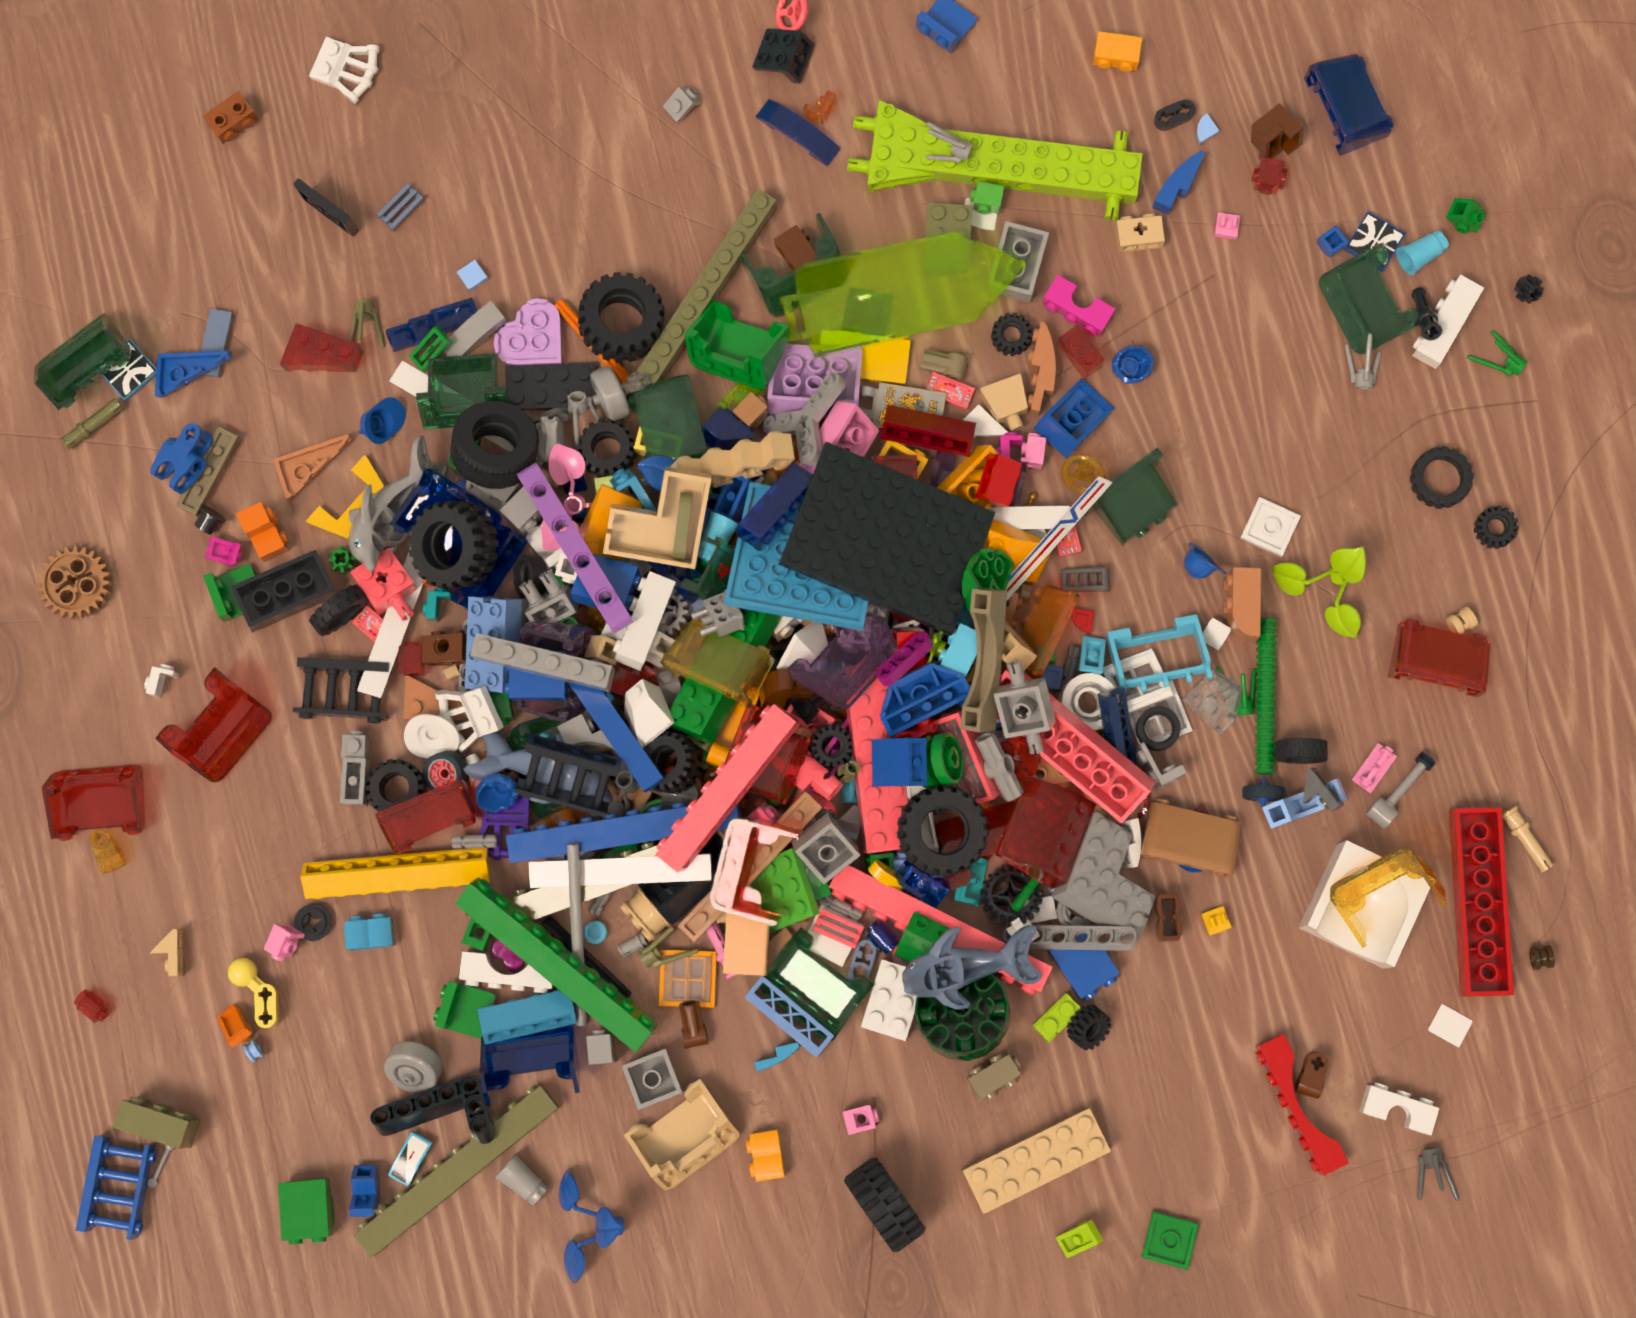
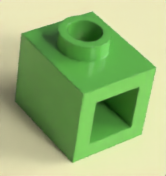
[970,181,1004,215]

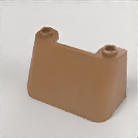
[1140,799,1241,879]

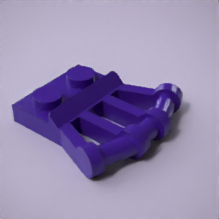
[478,796,531,860]

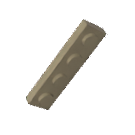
[176,426,240,517]

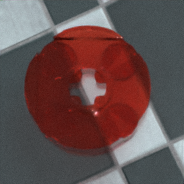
[1000,736,1041,782]

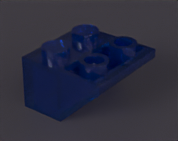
[698,406,755,450]

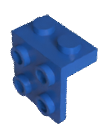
[916,0,976,53]

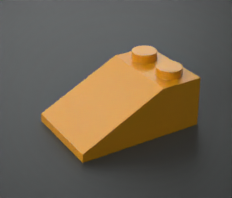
[579,484,642,561]
[983,519,1052,583]

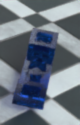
[756,99,840,167]

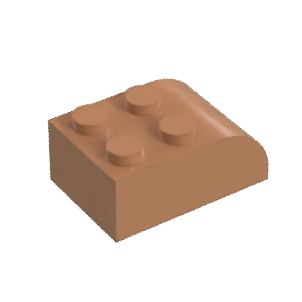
[1222,567,1261,644]

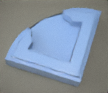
[1197,113,1219,144]

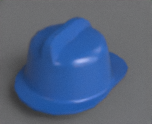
[358,398,405,444]
[1184,542,1228,579]

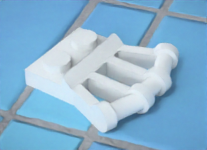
[309,37,380,104]
[435,685,504,753]

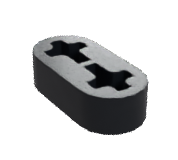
[1154,100,1195,131]

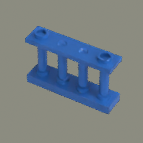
[75,1135,157,1240]

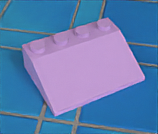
[767,344,863,418]

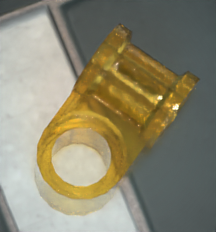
[89,828,126,874]

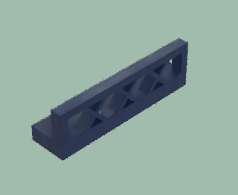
[1098,686,1137,766]

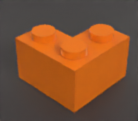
[236,502,289,562]

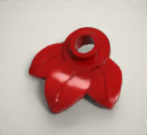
[895,717,937,739]

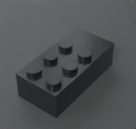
[230,550,335,633]

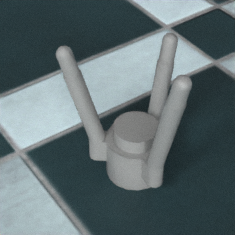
[926,122,972,164]
[1345,333,1381,390]
[567,391,601,450]

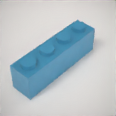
[477,989,577,1045]

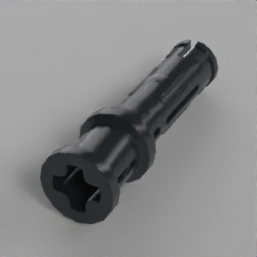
[1411,287,1442,341]

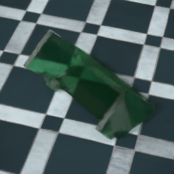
[741,213,848,318]

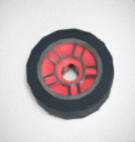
[423,751,469,796]

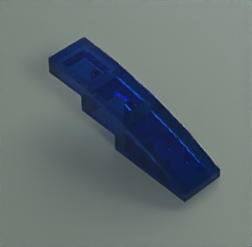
[386,298,478,352]

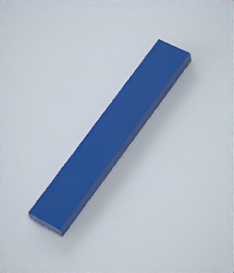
[568,682,664,793]

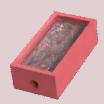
[927,708,1001,804]

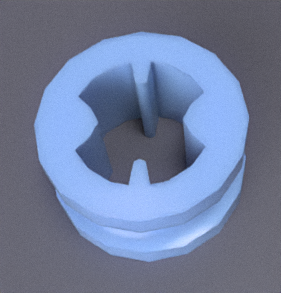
[242,1039,264,1063]

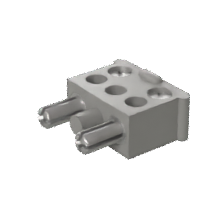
[691,590,745,637]

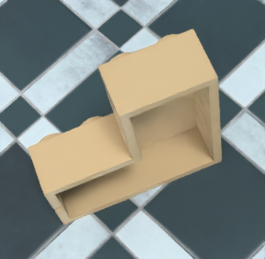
[603,466,711,569]

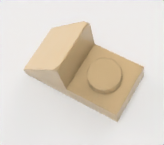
[150,929,183,977]

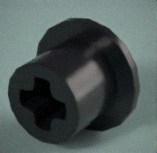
[194,505,226,535]

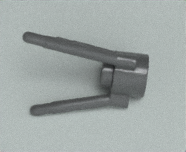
[1417,1148,1459,1201]

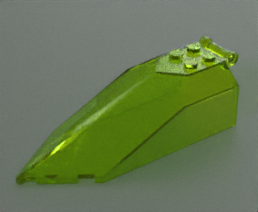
[779,231,1026,358]

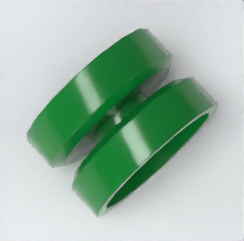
[919,732,964,788]

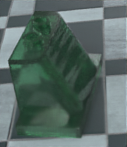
[416,353,511,430]
[1084,447,1178,546]

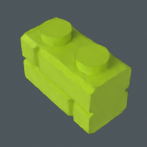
[1031,993,1081,1043]

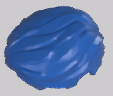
[1112,346,1154,384]
[476,773,519,813]

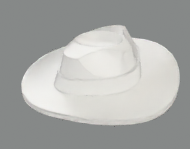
[404,714,460,759]

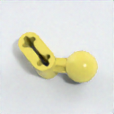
[227,957,279,1029]

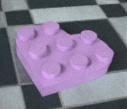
[493,298,562,365]

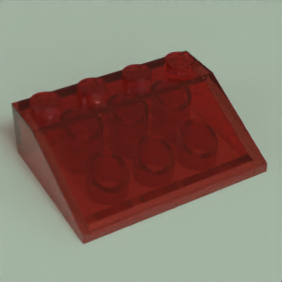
[996,775,1096,889]

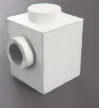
[555,553,577,584]

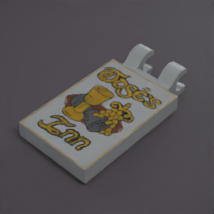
[860,382,946,429]

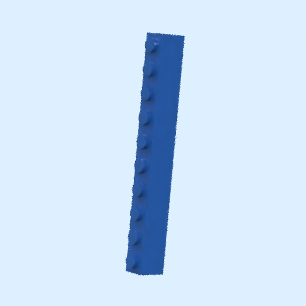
[506,802,743,863]

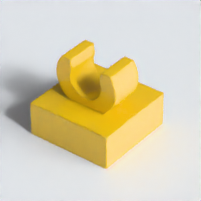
[1201,906,1232,936]

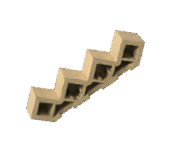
[670,431,795,487]

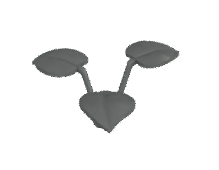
[599,751,699,821]

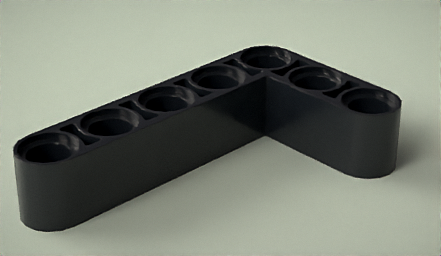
[370,1075,496,1144]

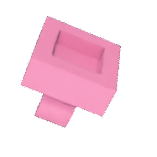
[1214,212,1240,240]

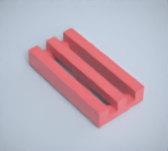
[812,909,864,949]

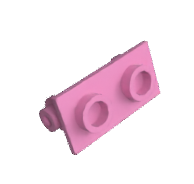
[1352,743,1397,794]

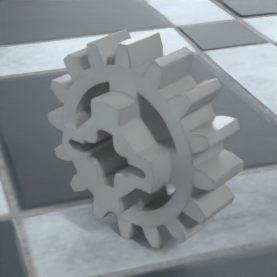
[657,589,691,637]

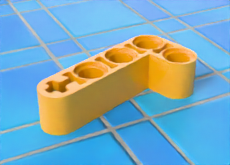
[706,684,760,767]

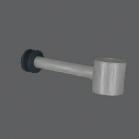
[1365,752,1436,829]

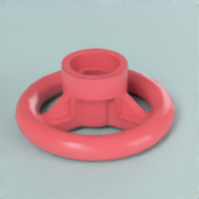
[776,0,808,31]

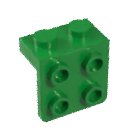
[433,981,496,1038]

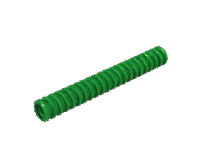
[1254,618,1277,775]

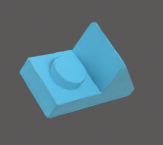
[1077,636,1106,675]

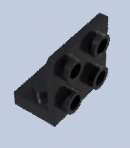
[752,28,815,84]

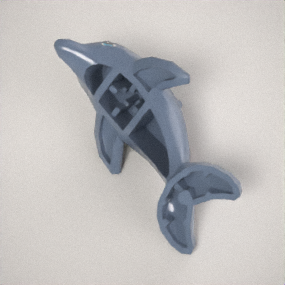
[464,731,613,804]
[902,925,1042,1010]

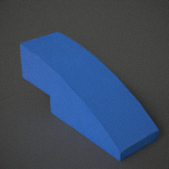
[1152,151,1205,215]

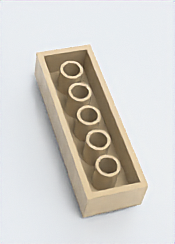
[961,1107,1111,1214]

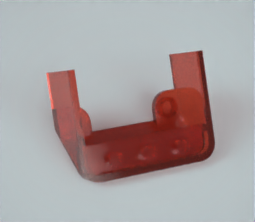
[375,779,482,854]
[710,817,805,926]

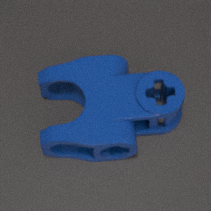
[150,423,213,494]

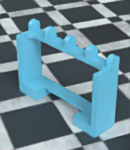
[1107,614,1212,692]

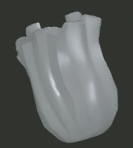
[535,416,565,463]

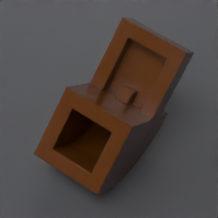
[759,668,813,708]

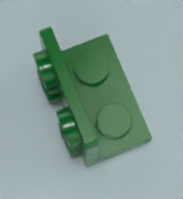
[203,564,255,622]

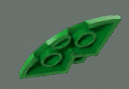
[962,547,1014,617]

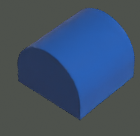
[1317,225,1350,257]

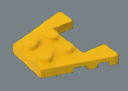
[306,455,402,540]

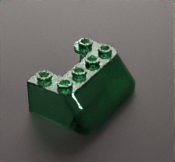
[34,313,131,410]

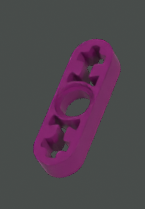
[876,632,933,686]

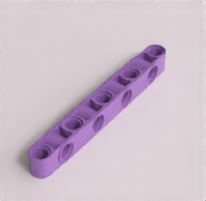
[517,462,634,634]

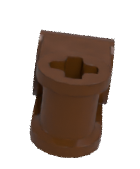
[1295,1052,1328,1099]

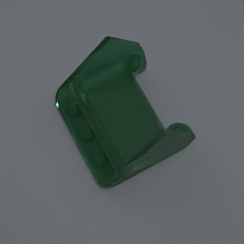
[1319,242,1419,354]
[760,927,875,1041]

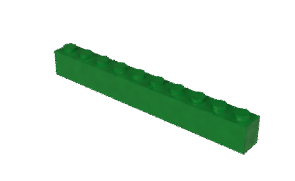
[455,877,658,1053]

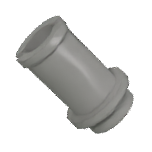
[617,933,648,958]

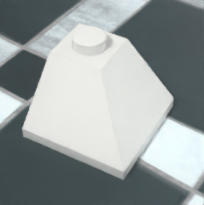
[776,622,830,676]
[624,679,675,748]

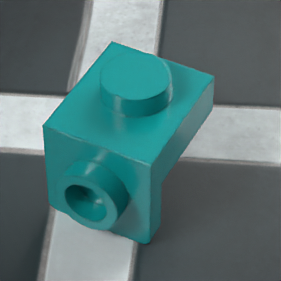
[423,588,454,622]

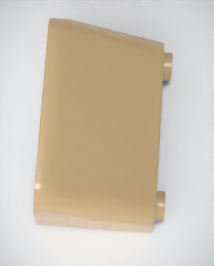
[624,1079,740,1190]

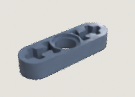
[842,940,877,1006]

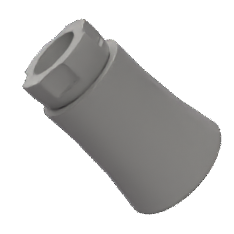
[494,1153,548,1205]

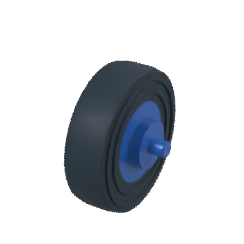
[1242,779,1285,807]

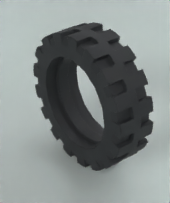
[1410,446,1474,509]
[309,584,369,636]

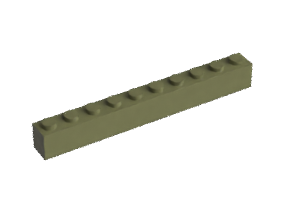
[636,188,777,391]
[354,1085,560,1258]

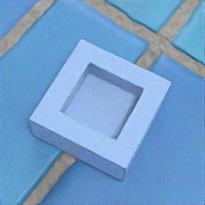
[457,260,488,292]

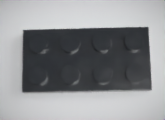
[506,363,597,411]

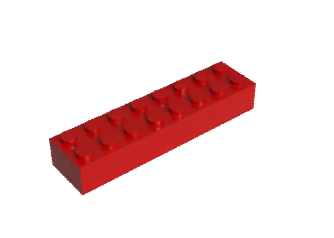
[1449,807,1514,997]

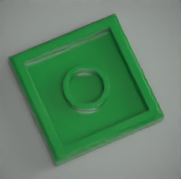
[1141,1211,1199,1270]

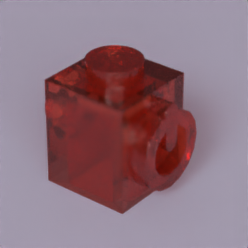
[1252,157,1287,195]

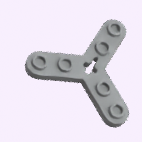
[763,373,845,468]

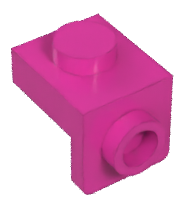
[995,432,1023,458]
[204,536,242,566]

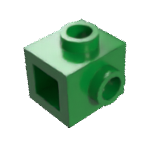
[1446,198,1486,234]

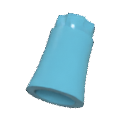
[1396,230,1449,275]
[697,512,740,565]

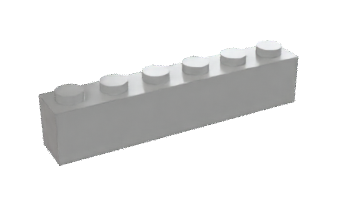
[470,633,615,692]

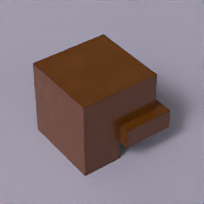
[1251,103,1303,164]

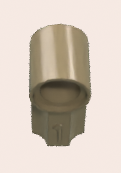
[920,349,968,381]

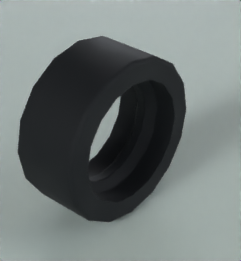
[513,555,548,598]
[1135,706,1181,751]

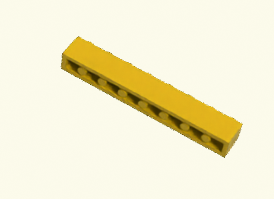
[300,847,491,899]

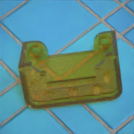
[660,618,775,709]

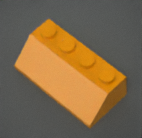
[937,445,998,509]

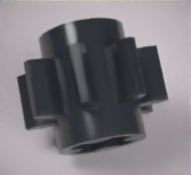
[1514,274,1544,304]

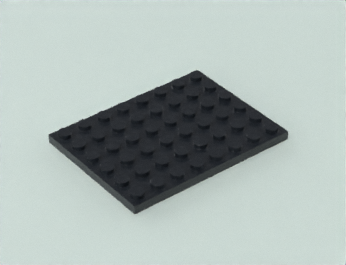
[778,442,996,636]

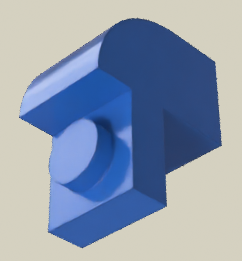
[349,1164,380,1217]

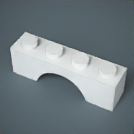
[459,952,554,993]

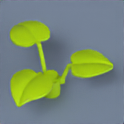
[1272,547,1366,638]

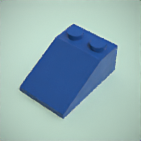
[1034,378,1115,459]

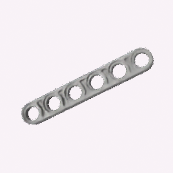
[1002,925,1139,951]

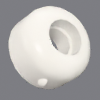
[1058,673,1118,731]

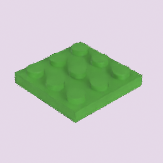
[751,848,820,933]

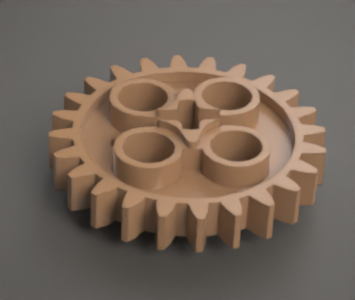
[36,546,112,620]

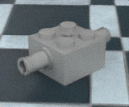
[994,660,1056,754]

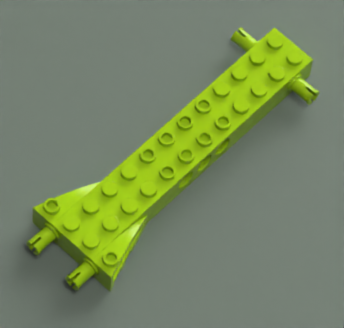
[847,100,1142,221]

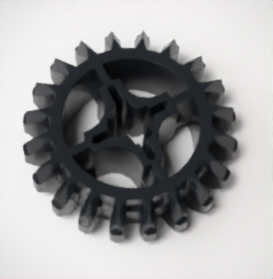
[980,865,1043,928]

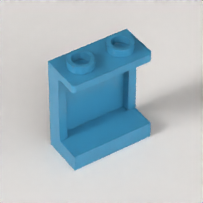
[609,468,657,511]

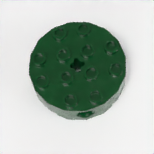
[915,974,1010,1061]

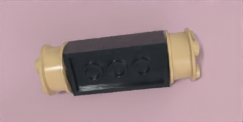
[619,822,759,942]

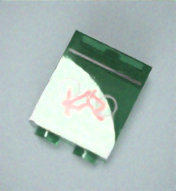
[681,536,736,600]

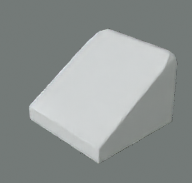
[1203,618,1232,651]

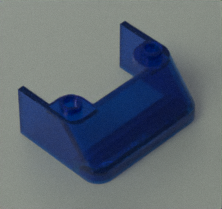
[479,1024,580,1106]

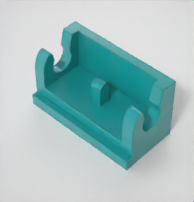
[954,858,988,906]

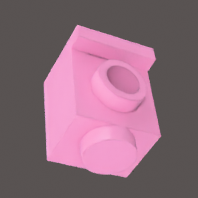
[1020,433,1046,470]
[264,924,305,961]
[843,1105,879,1135]

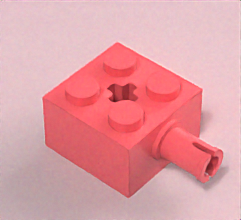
[351,547,416,621]

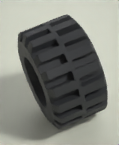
[578,418,636,478]
[643,732,703,794]
[365,759,427,819]

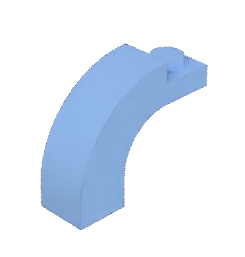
[1262,778,1348,829]

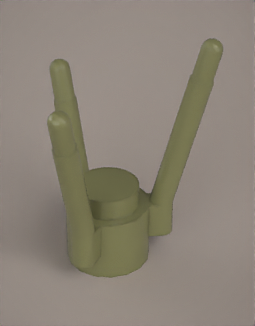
[348,299,385,348]
[638,927,699,969]

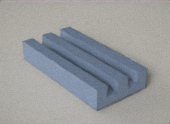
[377,183,425,231]

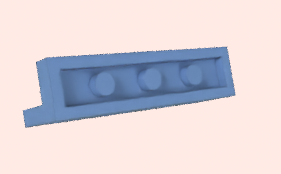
[745,976,834,1058]

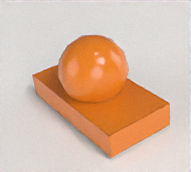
[217,1004,252,1048]

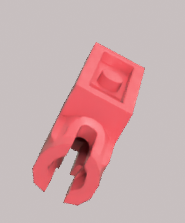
[770,755,843,801]

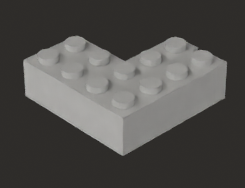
[1051,811,1156,942]

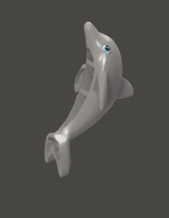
[348,435,448,572]

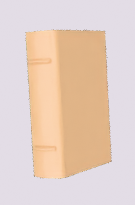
[723,910,771,976]

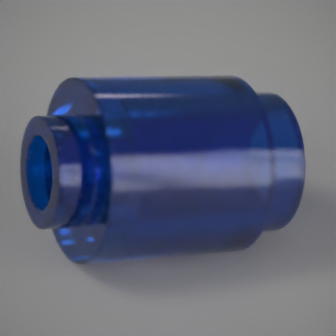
[865,920,899,955]

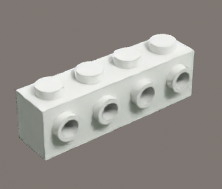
[1412,274,1484,369]
[613,571,675,671]

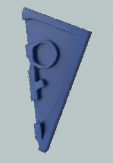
[155,350,232,398]

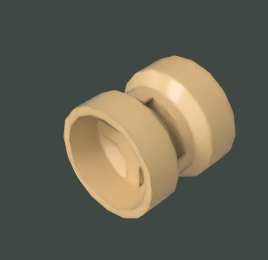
[1446,607,1478,637]

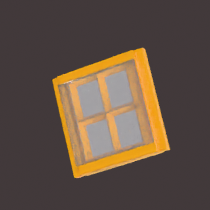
[659,950,717,1008]

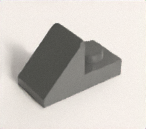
[1303,768,1344,811]

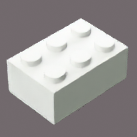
[861,960,916,1041]

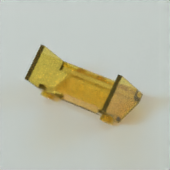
[1330,847,1447,948]

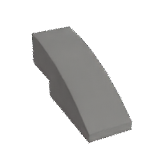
[445,301,507,365]

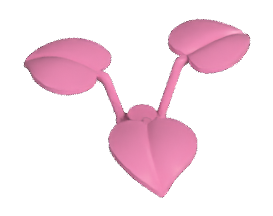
[541,444,633,550]

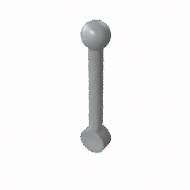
[147,1145,174,1188]

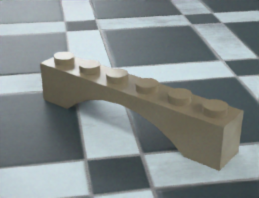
[960,588,1007,732]

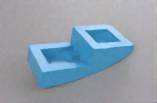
[754,1042,800,1071]

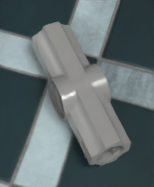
[975,731,1024,802]

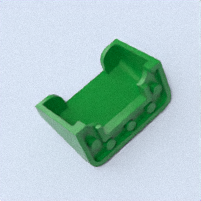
[685,300,791,390]

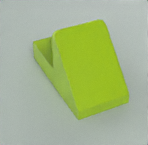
[1055,1219,1103,1258]

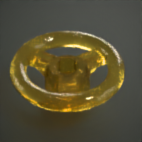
[1061,454,1106,494]

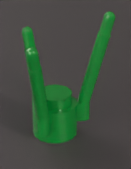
[1467,330,1528,376]
[1216,666,1257,716]

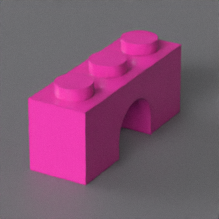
[1042,275,1115,337]

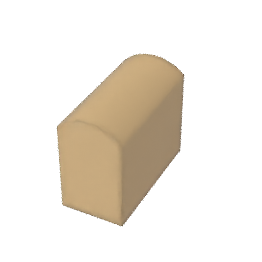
[443,665,459,680]

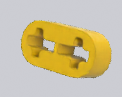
[868,860,907,891]

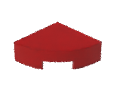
[1071,607,1094,634]

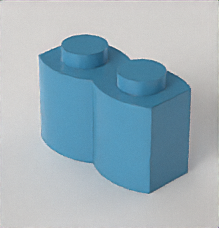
[344,914,395,951]

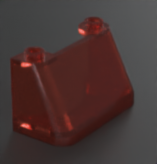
[1387,619,1491,698]
[41,765,145,841]

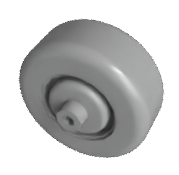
[590,366,630,422]
[384,1041,443,1093]

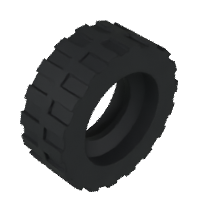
[1276,738,1328,764]

